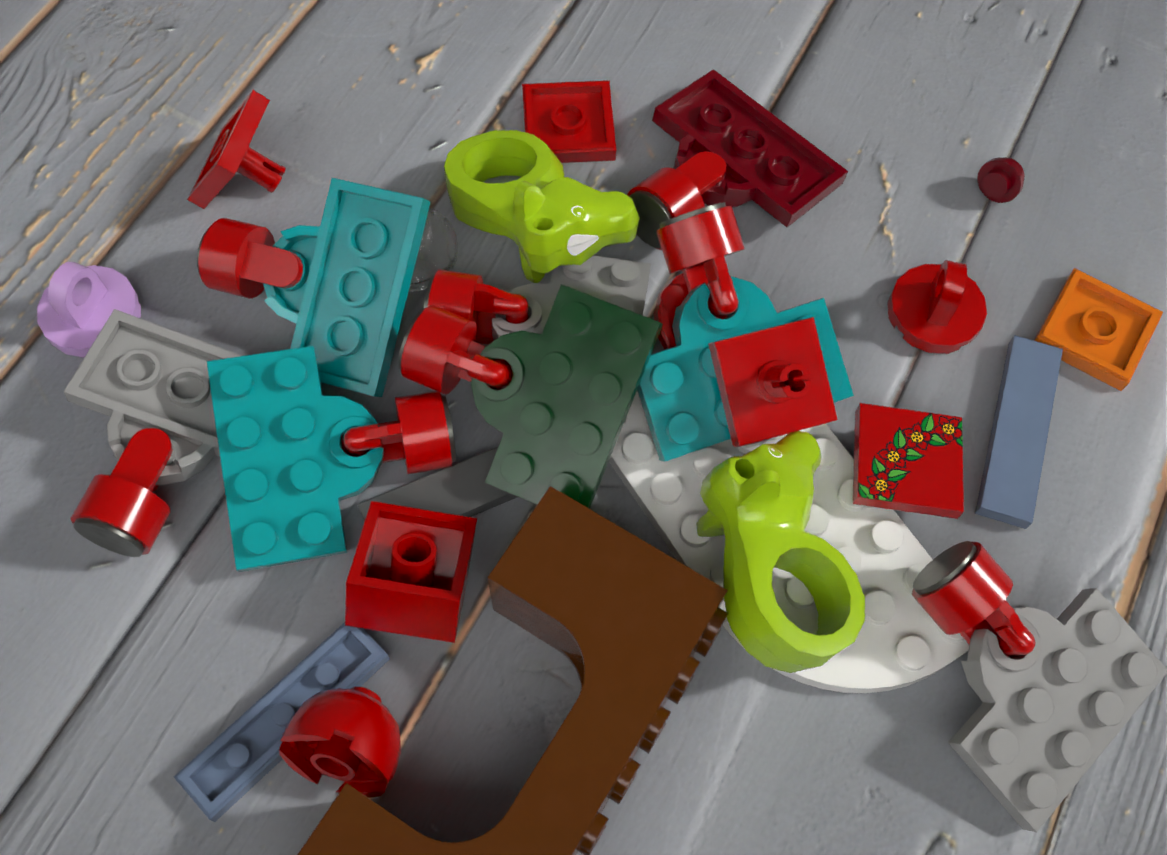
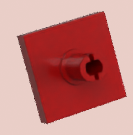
[187,90,286,209]
[708,317,838,447]

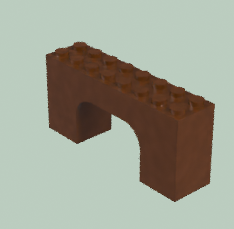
[297,486,729,855]

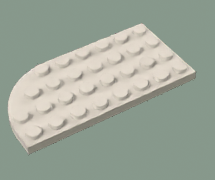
[609,391,970,693]

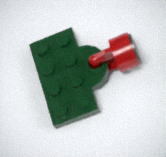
[398,284,663,509]

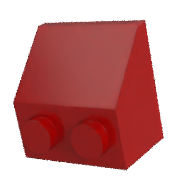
[345,501,477,643]

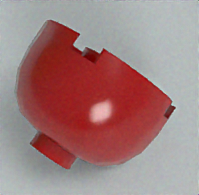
[278,686,401,798]

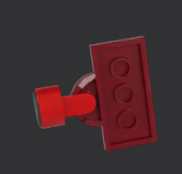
[627,69,848,250]

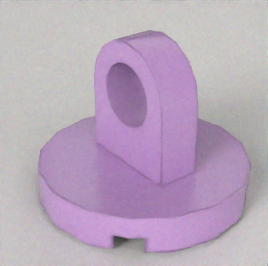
[37,262,141,358]

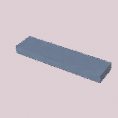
[975,335,1063,529]
[174,622,390,822]

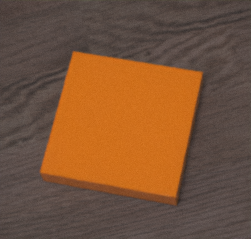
[1034,268,1163,391]

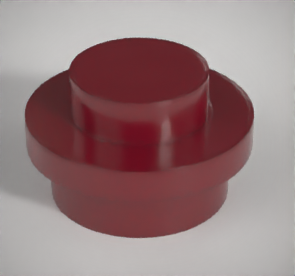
[977,157,1025,203]

